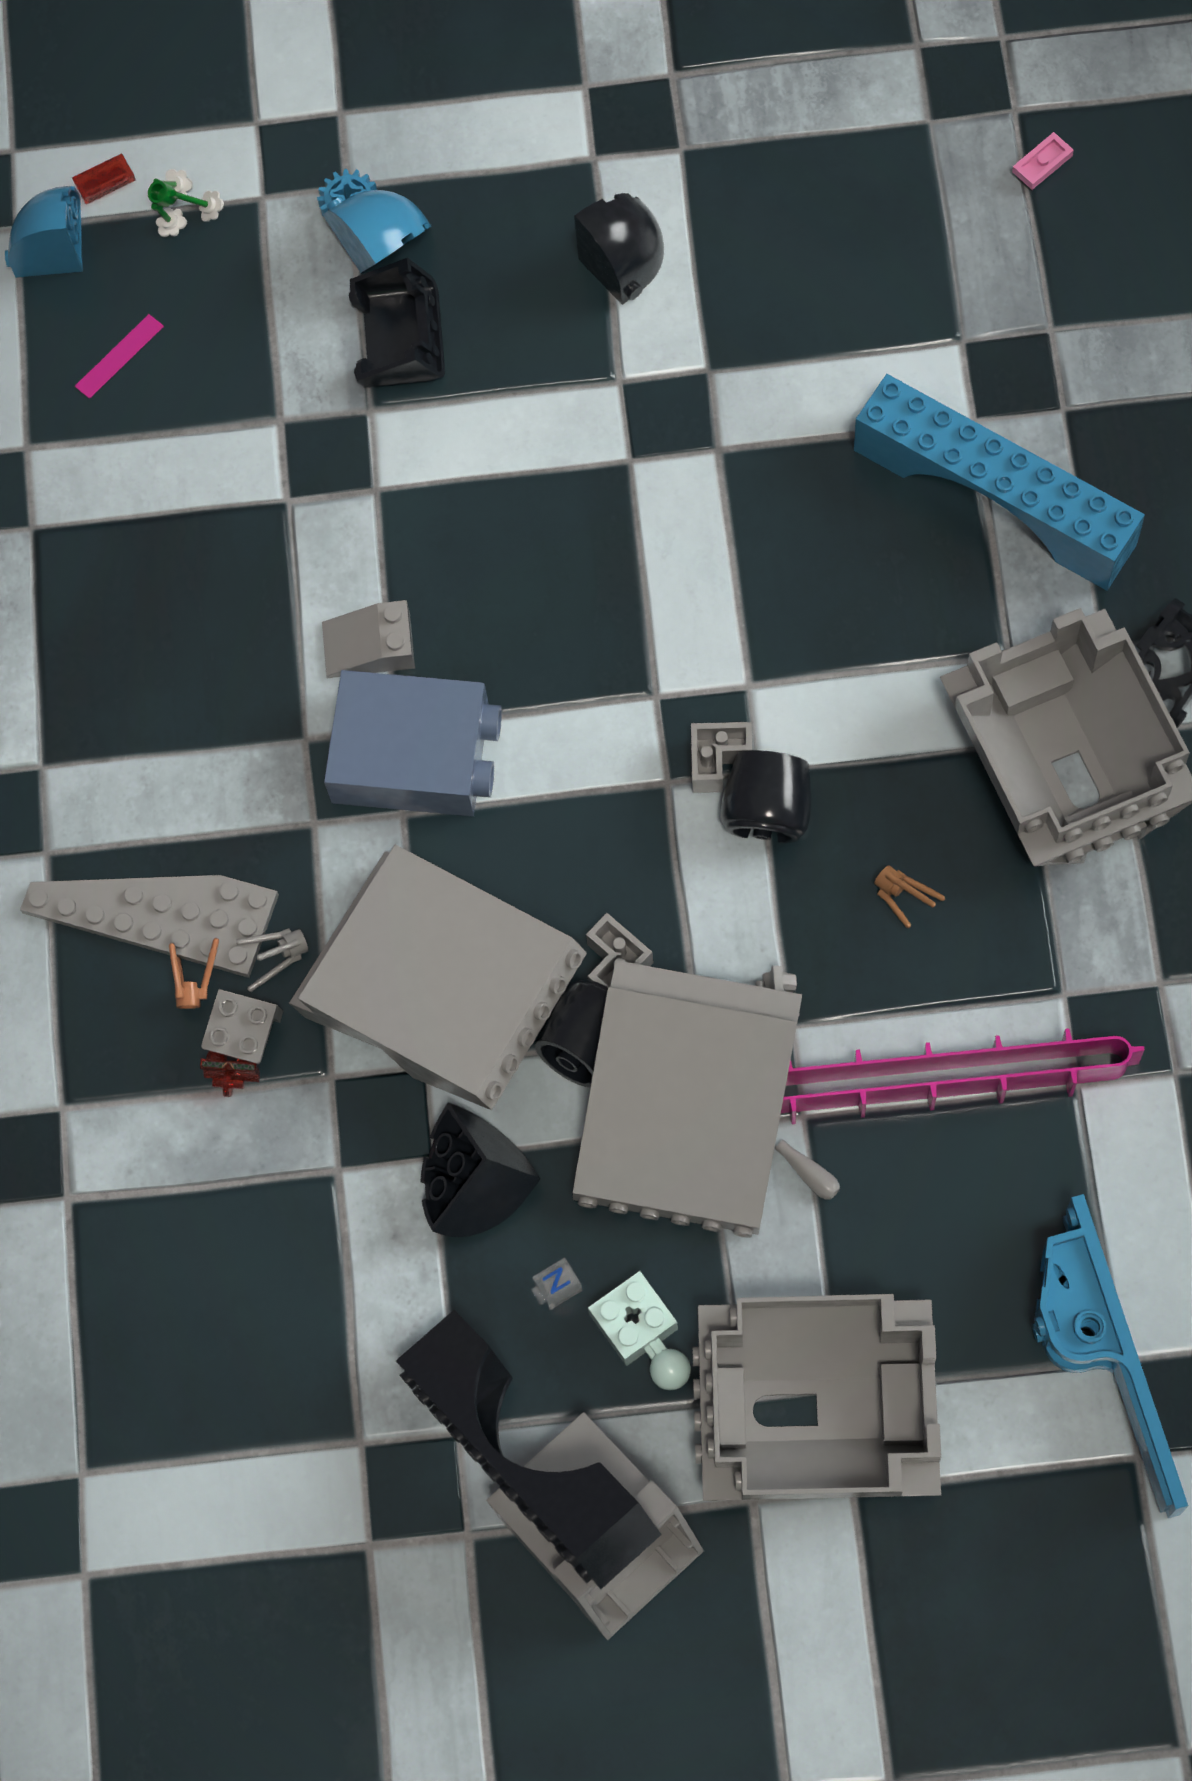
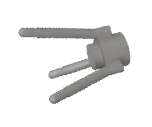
[236,928,308,992]

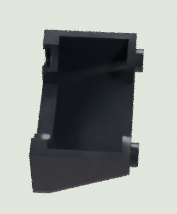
[349,258,445,387]

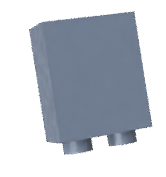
[324,670,502,817]

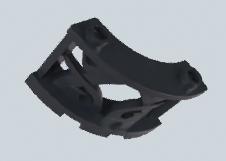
[1136,598,1192,728]

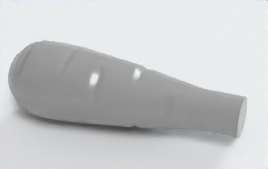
[775,1140,840,1200]

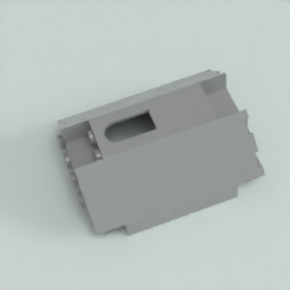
[940,608,1192,866]
[693,1294,941,1501]

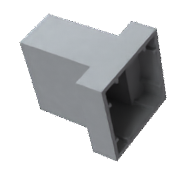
[486,1412,704,1640]

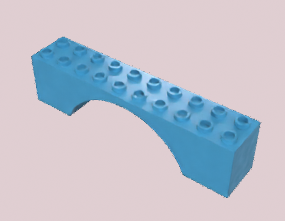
[854,373,1145,591]

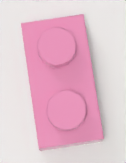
[1012,132,1074,190]

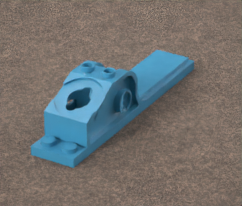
[1032,1194,1189,1518]

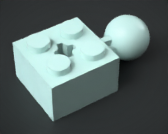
[588,1271,691,1390]

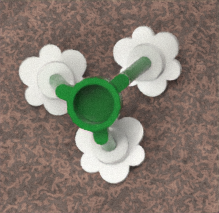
[148,169,224,237]

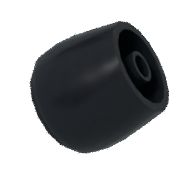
[720,750,811,843]
[535,979,608,1088]

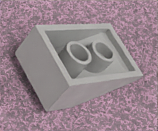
[322,600,415,678]

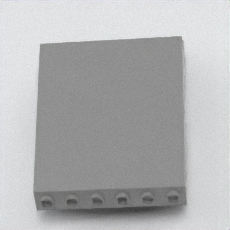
[289,844,587,1110]
[573,960,802,1238]

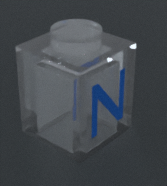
[531,1258,583,1310]

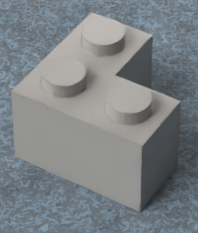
[691,722,752,793]
[586,913,653,987]

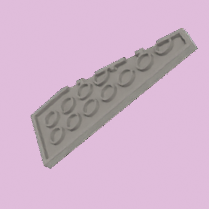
[20,875,279,978]

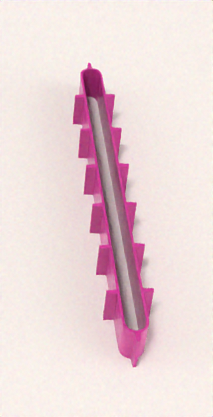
[781,1028,1145,1124]

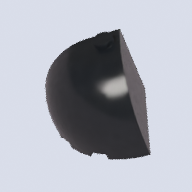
[574,193,664,305]
[421,1102,541,1237]

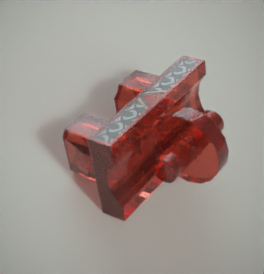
[200,1051,260,1097]

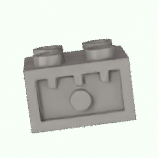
[201,989,283,1064]

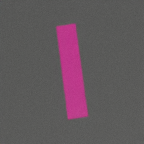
[75,314,164,399]

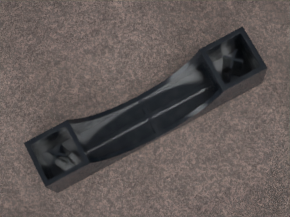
[396,1310,662,1589]

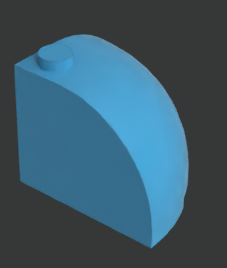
[5,186,83,278]
[323,190,431,273]

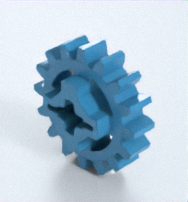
[317,169,377,217]

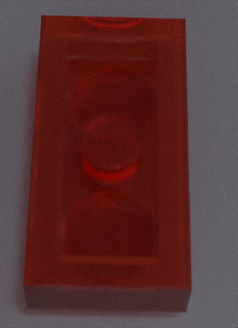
[72,153,136,204]

